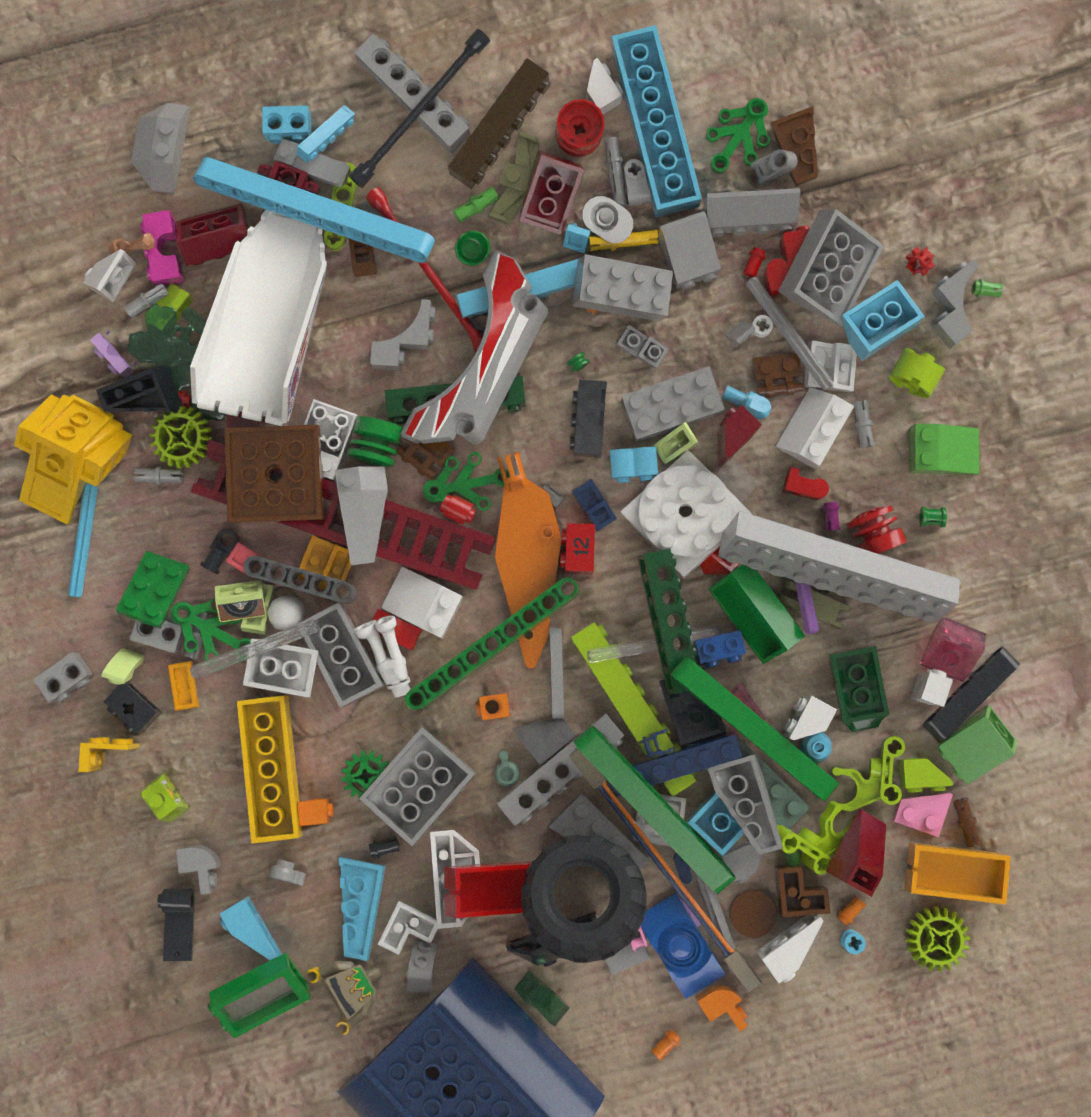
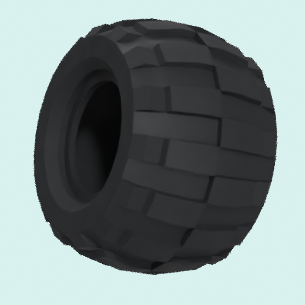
[521,834,647,963]

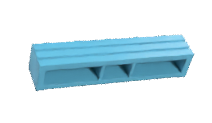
[296,105,355,163]

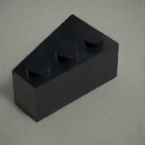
[96,365,183,412]

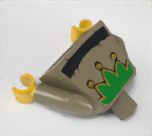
[307,961,382,1035]

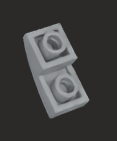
[615,325,668,368]

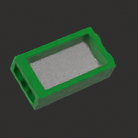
[208,952,311,1038]

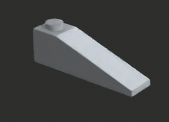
[335,466,388,566]
[708,754,783,855]

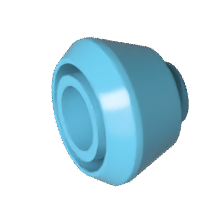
[800,732,832,763]

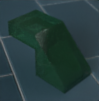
[514,971,570,1026]

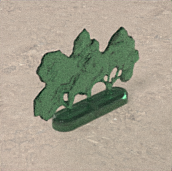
[127,304,226,421]

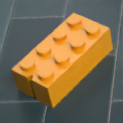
[905,842,1011,905]

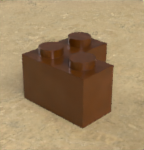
[774,864,830,917]

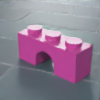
[140,210,184,286]

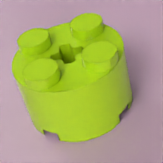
[889,348,945,399]

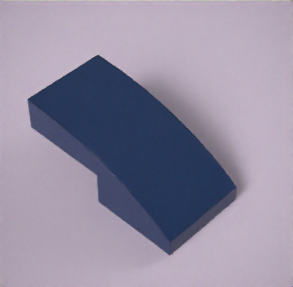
[571,479,617,531]

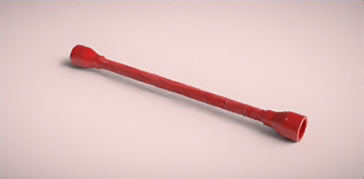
[365,187,483,353]

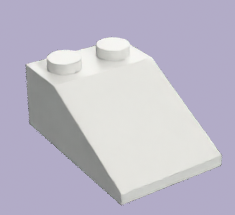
[381,567,464,639]
[243,639,318,698]
[756,915,823,983]

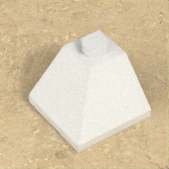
[84,249,137,302]

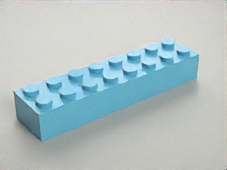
[611,25,702,218]

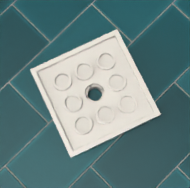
[621,450,752,579]

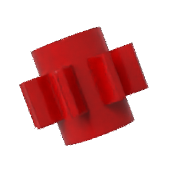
[905,246,935,276]

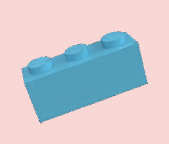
[841,280,925,361]

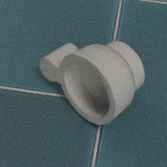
[268,859,306,886]

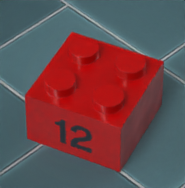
[560,523,595,575]

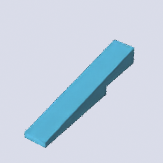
[456,259,579,318]

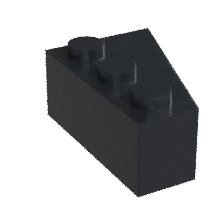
[570,380,607,458]

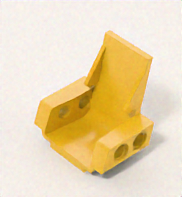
[14,394,132,525]

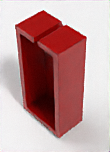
[444,861,532,918]

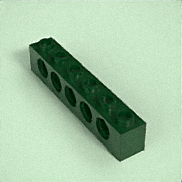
[385,376,526,424]
[637,549,697,694]

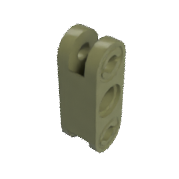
[779,581,851,630]

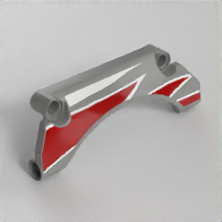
[400,251,548,445]

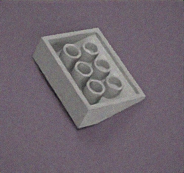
[778,209,884,327]
[359,727,477,846]

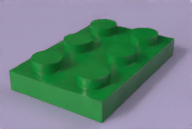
[116,551,190,629]

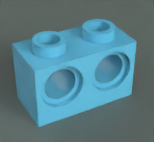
[262,106,312,144]

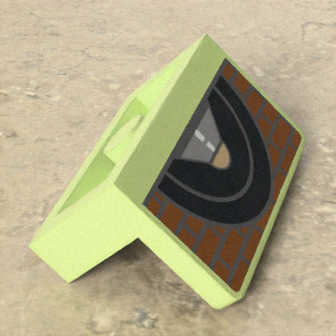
[215,580,266,622]

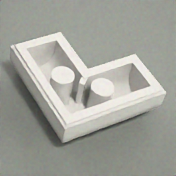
[377,901,437,955]

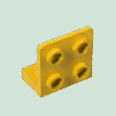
[78,737,140,772]

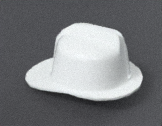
[583,196,633,243]

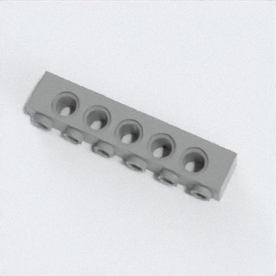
[354,34,470,154]
[497,713,624,826]

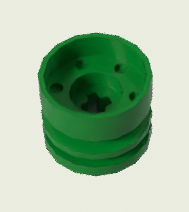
[347,416,403,467]

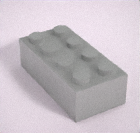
[572,254,673,321]
[620,366,725,443]
[297,602,385,708]

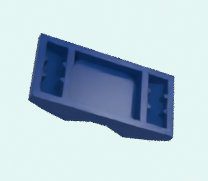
[641,893,726,999]

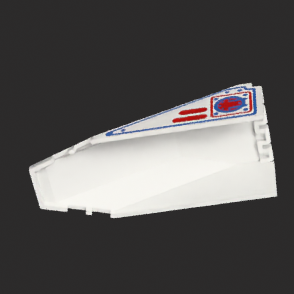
[190,210,327,426]

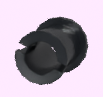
[369,836,400,859]

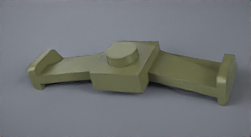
[488,132,539,225]

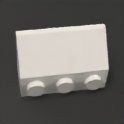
[775,388,854,469]

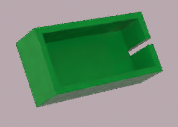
[708,564,805,665]

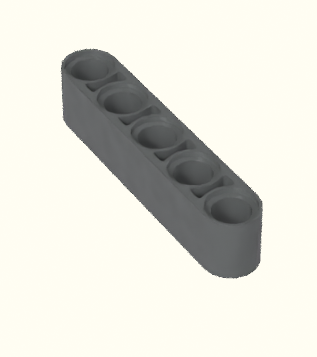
[244,556,357,604]

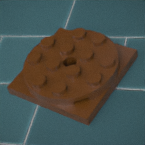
[225,424,324,523]

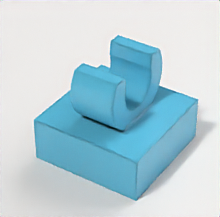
[563,223,591,253]

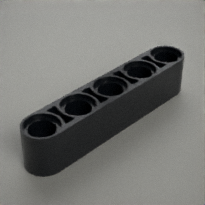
[922,646,1020,743]

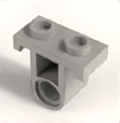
[407,940,438,995]

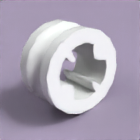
[752,315,773,338]

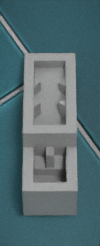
[273,139,350,188]

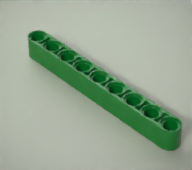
[405,578,580,710]
[670,656,839,802]
[574,725,736,894]

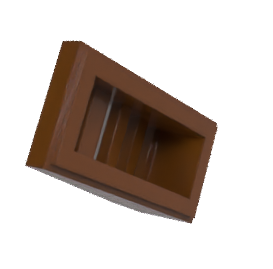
[349,238,377,277]

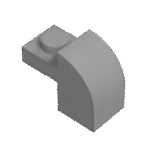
[176,845,222,895]

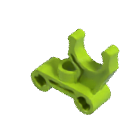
[832,736,905,812]
[777,801,853,875]

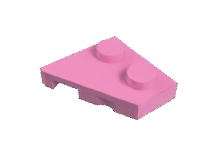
[892,793,953,837]

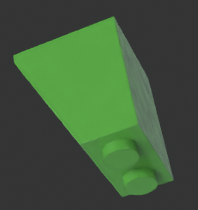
[938,704,1017,785]

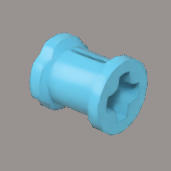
[840,929,866,954]

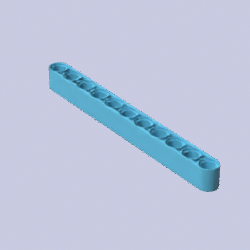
[193,157,435,263]

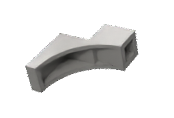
[933,260,980,349]
[370,299,436,371]

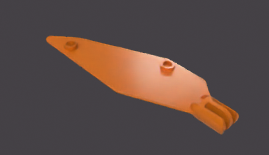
[495,451,562,669]

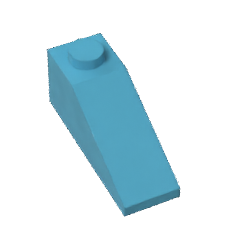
[220,896,282,960]

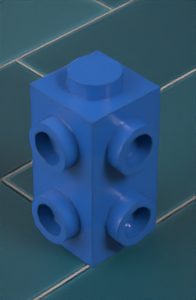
[693,630,746,669]

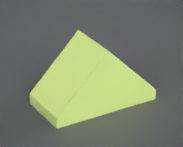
[653,422,698,464]

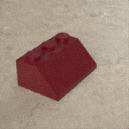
[176,203,249,266]
[717,405,762,468]

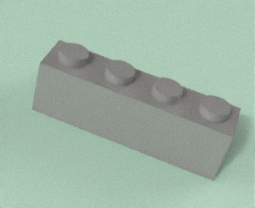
[703,188,800,237]

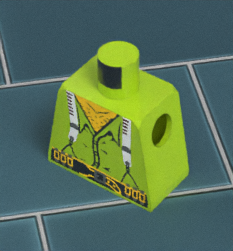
[140,772,191,822]

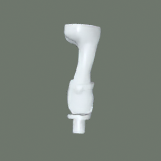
[354,616,411,698]

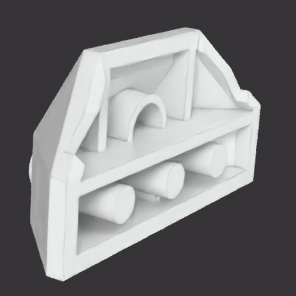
[430,830,480,929]

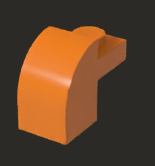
[695,985,748,1032]

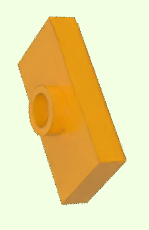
[168,661,200,711]

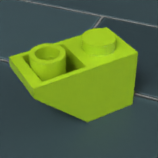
[898,757,953,792]

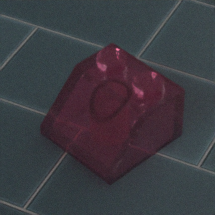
[920,616,986,682]

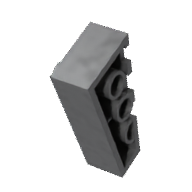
[549,791,649,870]

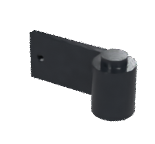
[157,888,195,961]

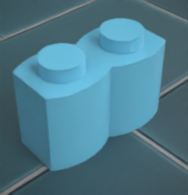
[610,447,658,483]

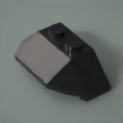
[506,911,597,967]

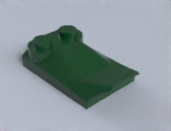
[828,646,889,732]

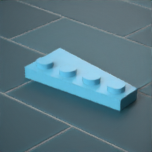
[339,857,386,961]

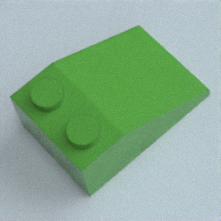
[909,424,979,475]

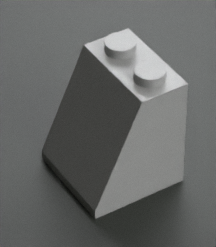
[658,211,721,290]

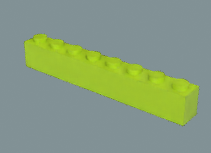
[571,622,697,796]

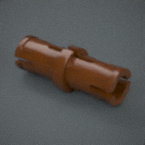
[953,797,982,847]

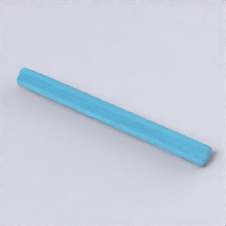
[68,482,98,597]

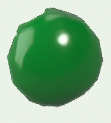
[454,230,490,266]

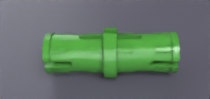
[453,187,499,223]

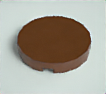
[729,890,777,938]

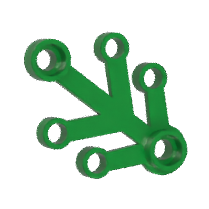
[706,98,770,174]
[423,452,510,511]
[171,598,251,665]

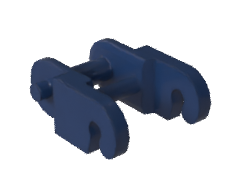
[639,728,675,759]
[673,853,692,884]

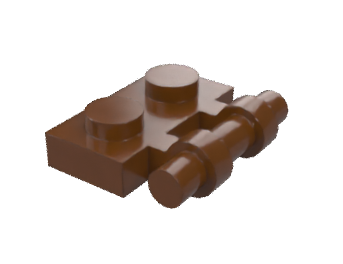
[752,353,804,398]
[396,438,455,480]

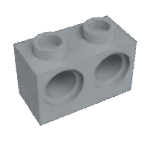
[130,617,184,654]
[33,652,94,704]

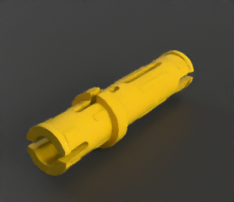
[589,229,659,251]

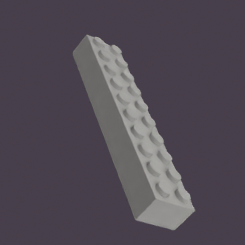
[718,511,960,623]

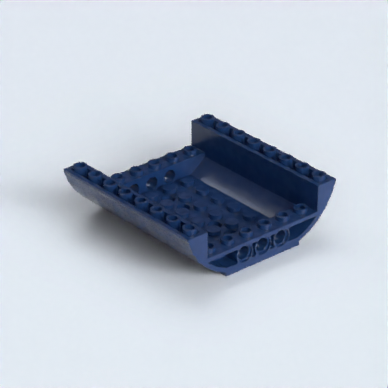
[337,957,605,1117]

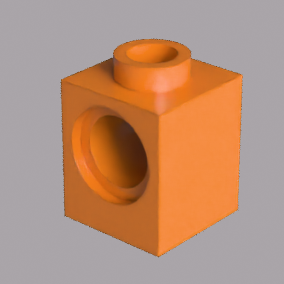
[475,693,510,720]
[298,798,334,826]

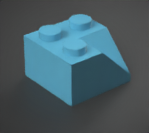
[685,790,744,856]

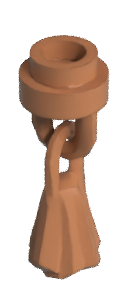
[108,233,155,254]

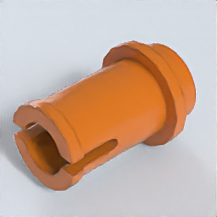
[836,895,866,926]
[651,1029,681,1060]

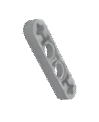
[550,628,564,719]

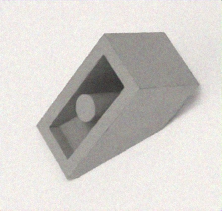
[720,841,763,884]

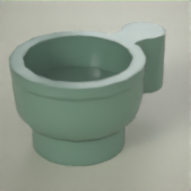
[494,750,520,787]

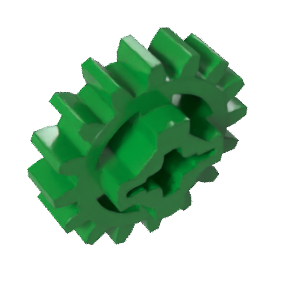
[341,750,389,801]

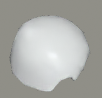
[268,595,306,631]

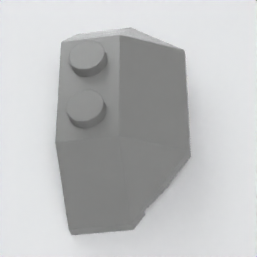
[131,103,191,195]

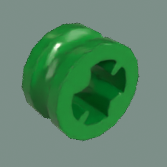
[567,352,590,373]

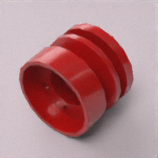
[555,99,605,157]
[846,505,907,554]

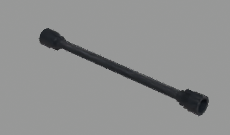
[349,29,490,189]

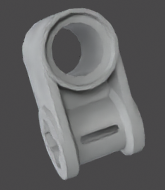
[751,149,798,187]
[623,159,651,207]

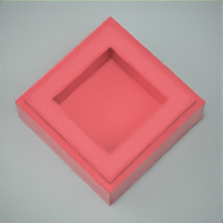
[226,542,259,574]

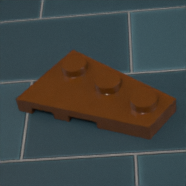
[770,106,818,187]

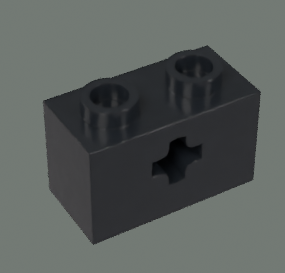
[103,681,162,734]

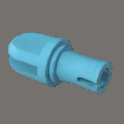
[721,385,771,419]

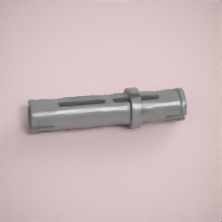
[604,137,628,207]

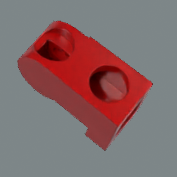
[782,467,829,500]

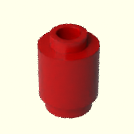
[440,495,476,525]

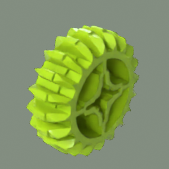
[149,406,213,468]
[905,906,970,972]

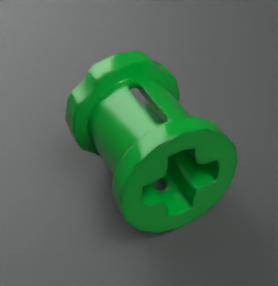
[919,507,947,528]

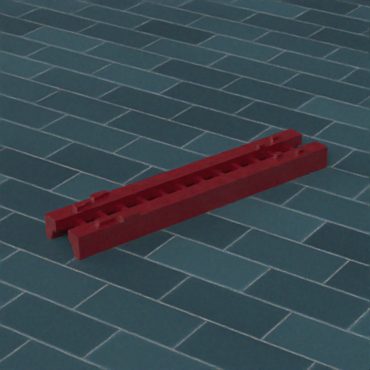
[191,440,496,591]

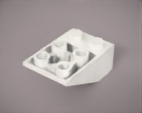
[304,399,357,483]

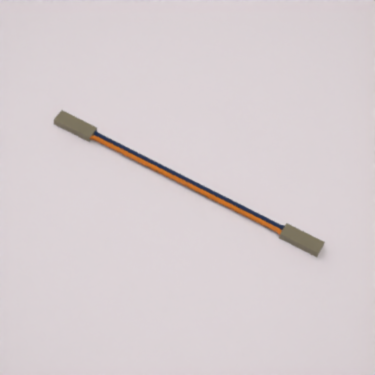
[569,749,761,992]

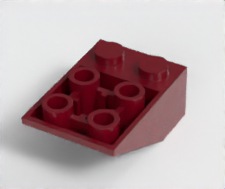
[826,808,887,897]

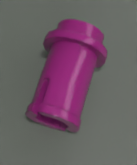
[822,502,841,531]

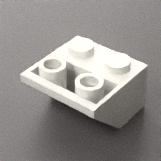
[782,695,837,740]

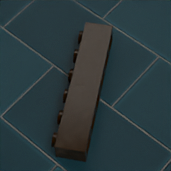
[448,58,550,189]

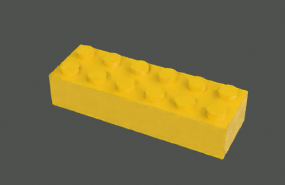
[237,695,303,844]

